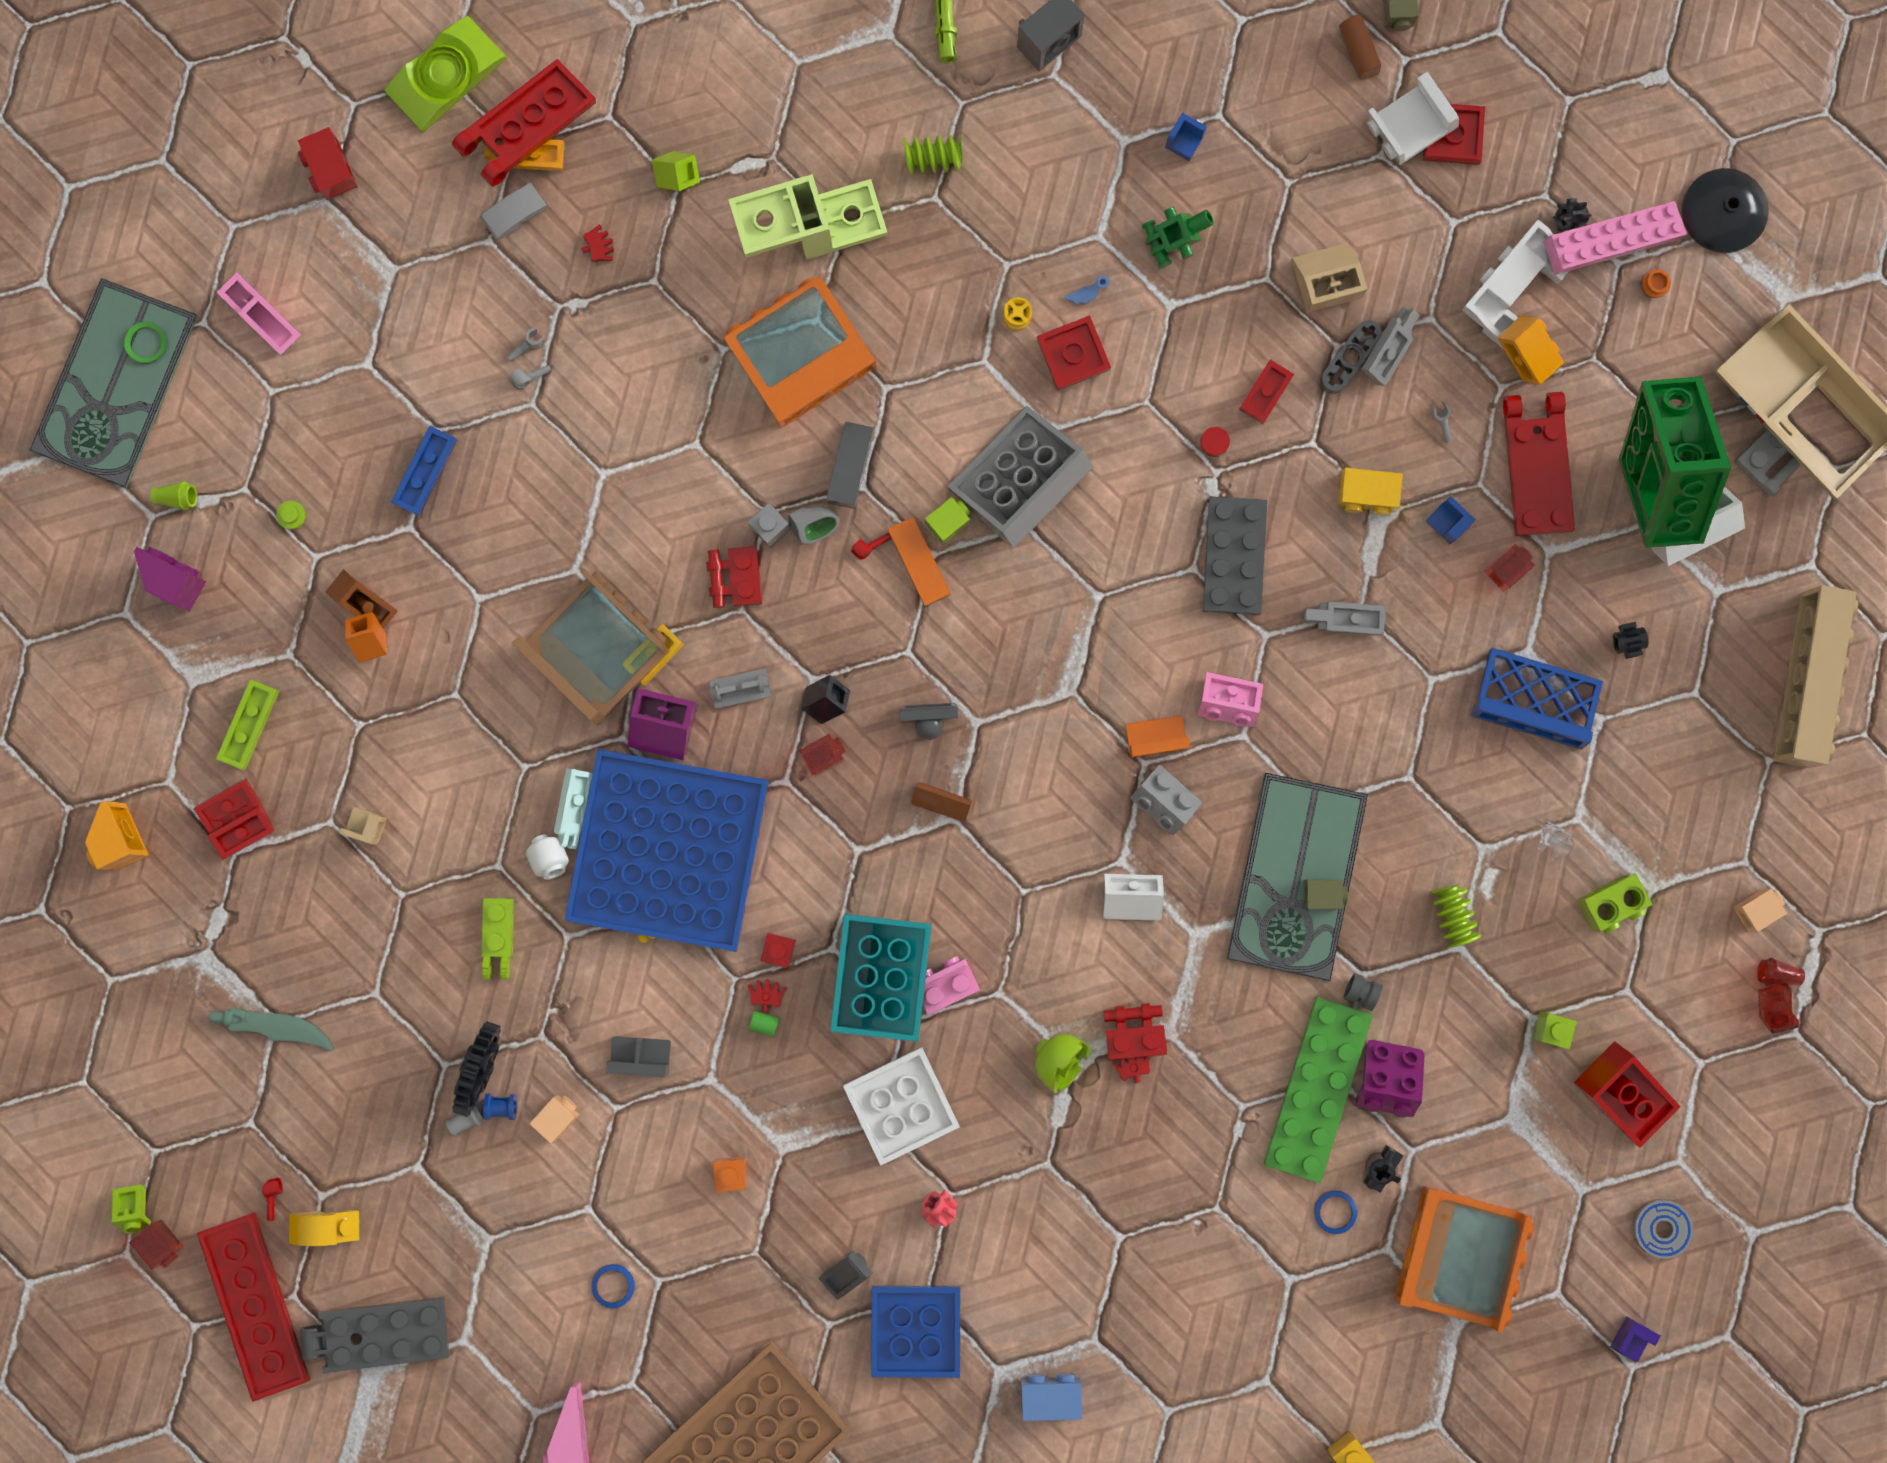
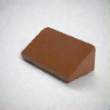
[911,782,972,822]

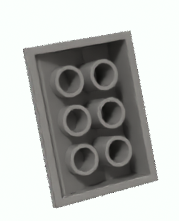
[948,406,1093,548]

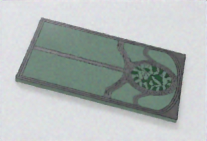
[29,278,198,488]
[1227,772,1368,981]

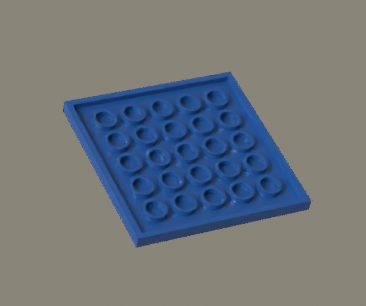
[564,749,769,952]

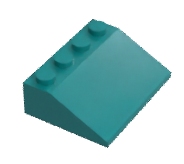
[830,914,932,1042]

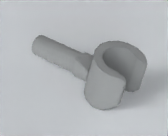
[507,328,543,361]
[510,365,551,389]
[1430,401,1453,443]

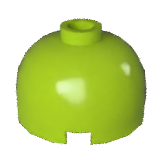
[1035,1034,1091,1093]

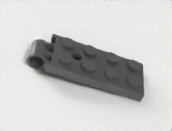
[300,1297,450,1373]

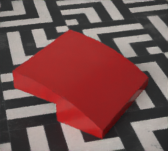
[194,778,275,860]

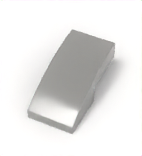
[481,183,547,240]

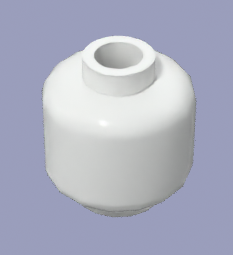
[526,834,569,880]

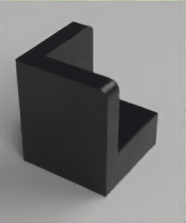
[801,675,850,724]

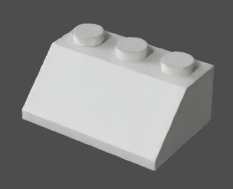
[1634,487,1745,566]

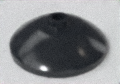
[1682,168,1769,253]

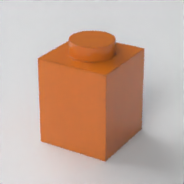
[345,611,387,663]
[713,1156,748,1192]

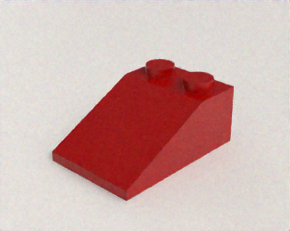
[1574,1041,1681,1148]

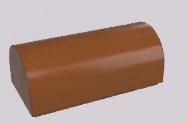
[1339,14,1381,80]

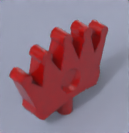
[582,224,614,262]
[748,979,787,1012]
[1112,1057,1150,1083]

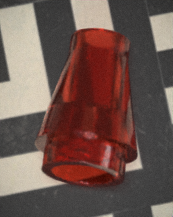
[1757,958,1805,987]

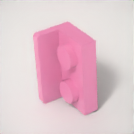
[1197,672,1263,727]
[923,956,980,1015]

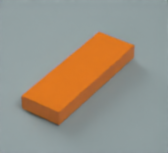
[888,517,951,607]

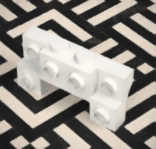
[1462,220,1569,349]

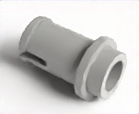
[446,1103,484,1137]

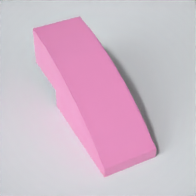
[216,273,301,355]

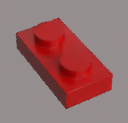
[1239,359,1294,424]

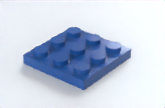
[871,1285,960,1378]

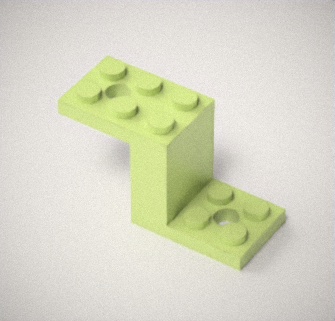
[728,174,888,260]

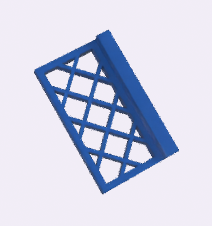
[1471,648,1603,750]

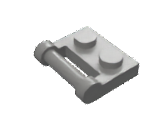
[1734,429,1801,497]

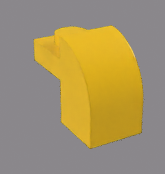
[289,1210,359,1246]

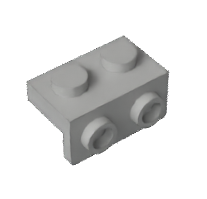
[1130,764,1203,835]

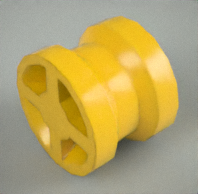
[1003,297,1032,331]

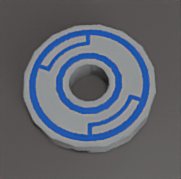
[1632,1199,1693,1259]

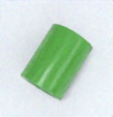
[749,1011,780,1038]

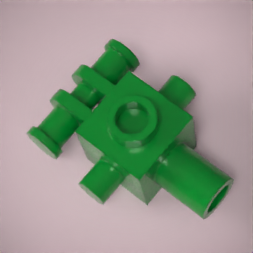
[1142,207,1214,269]

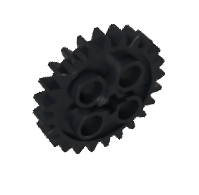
[452,1021,501,1117]

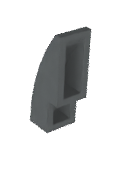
[826,422,874,509]

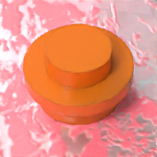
[1641,269,1671,298]

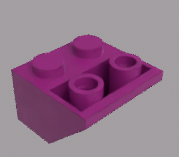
[134,546,206,612]
[627,688,698,761]

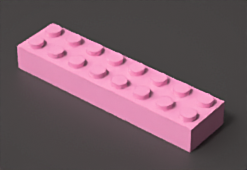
[1543,201,1687,275]

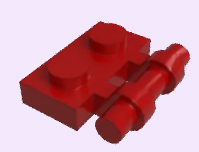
[706,546,763,608]
[1103,1003,1167,1061]

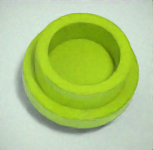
[276,501,306,530]

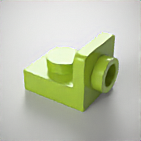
[112,1184,151,1234]

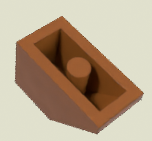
[325,569,398,629]

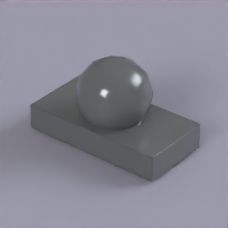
[899,703,958,740]
[819,1250,873,1300]

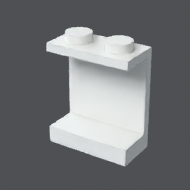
[1367,72,1459,165]

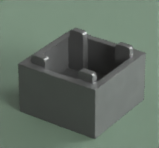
[1017,0,1085,72]

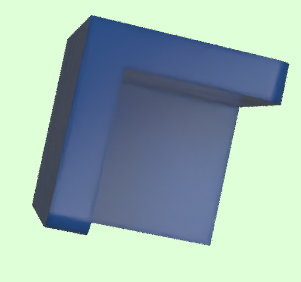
[1165,112,1207,161]
[1426,496,1476,544]

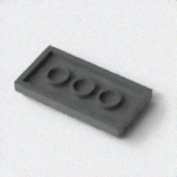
[1202,496,1267,615]

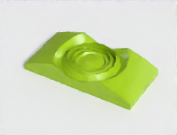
[384,16,507,133]

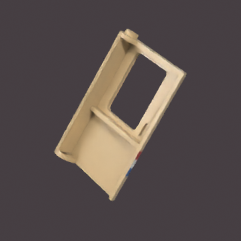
[1714,304,1887,500]

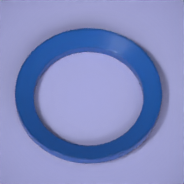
[1314,1191,1357,1234]
[592,1264,635,1308]

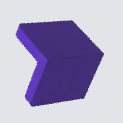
[1610,1316,1661,1362]

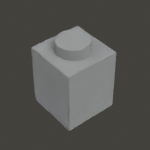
[748,503,791,548]

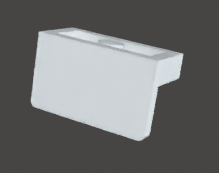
[1103,874,1164,920]

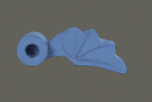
[1065,275,1110,305]

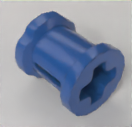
[483,1093,517,1120]

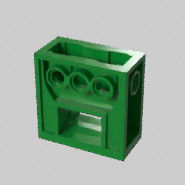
[1619,377,1731,548]

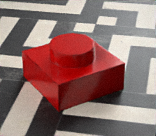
[760,933,796,968]

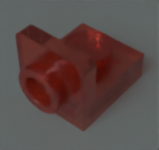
[1758,983,1799,1034]

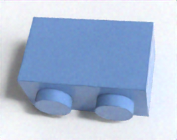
[1021,1373,1082,1421]

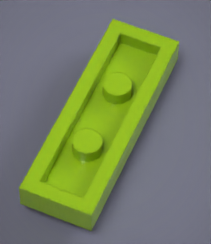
[216,679,280,771]

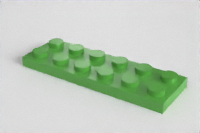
[1263,997,1373,1183]

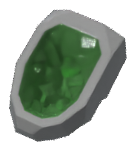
[788,506,840,545]

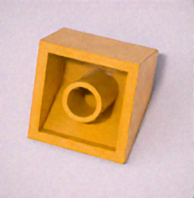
[85,801,149,870]

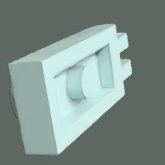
[554,768,593,849]

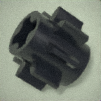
[1553,198,1592,231]
[1613,622,1649,659]

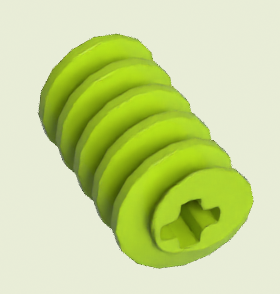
[904,135,963,174]
[1430,884,1481,948]

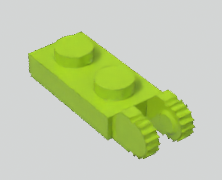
[481,898,514,980]

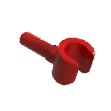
[851,533,892,560]
[262,1178,283,1221]

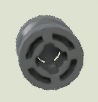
[1344,973,1383,1011]

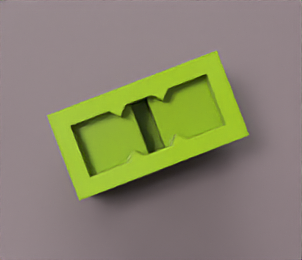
[1577,873,1653,934]

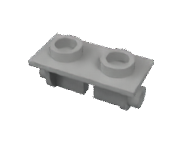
[709,668,772,709]

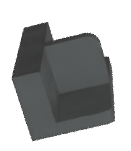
[606,1036,671,1077]

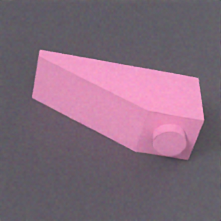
[543,1381,589,1463]

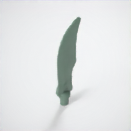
[210,1007,334,1051]

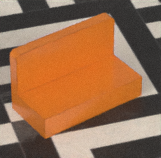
[1125,716,1190,759]

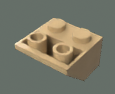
[1291,243,1368,313]

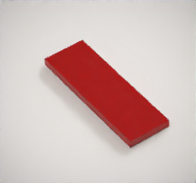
[197,1212,311,1402]

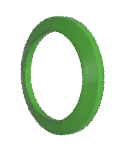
[124,321,167,363]

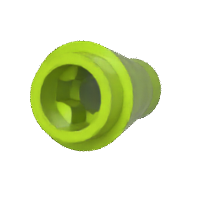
[150,481,197,510]

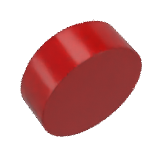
[1200,427,1230,457]

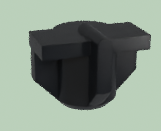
[1363,1145,1403,1193]

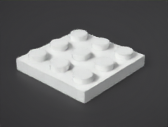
[843,1047,960,1166]

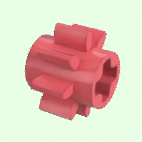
[920,1190,958,1229]

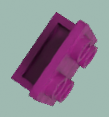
[1355,1040,1425,1118]

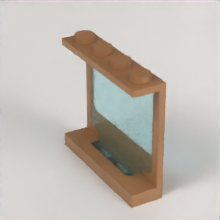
[512,568,670,726]

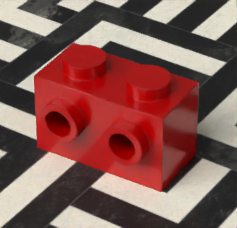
[298,127,358,200]

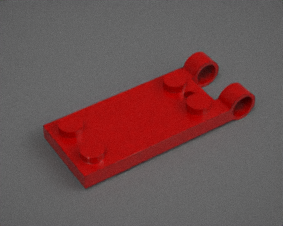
[452,59,596,187]
[1503,392,1575,536]

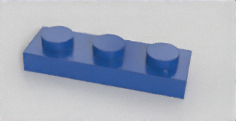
[391,426,457,516]

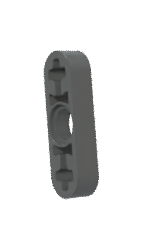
[1320,320,1382,394]

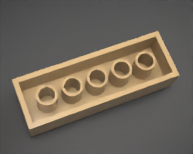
[1773,585,1858,768]

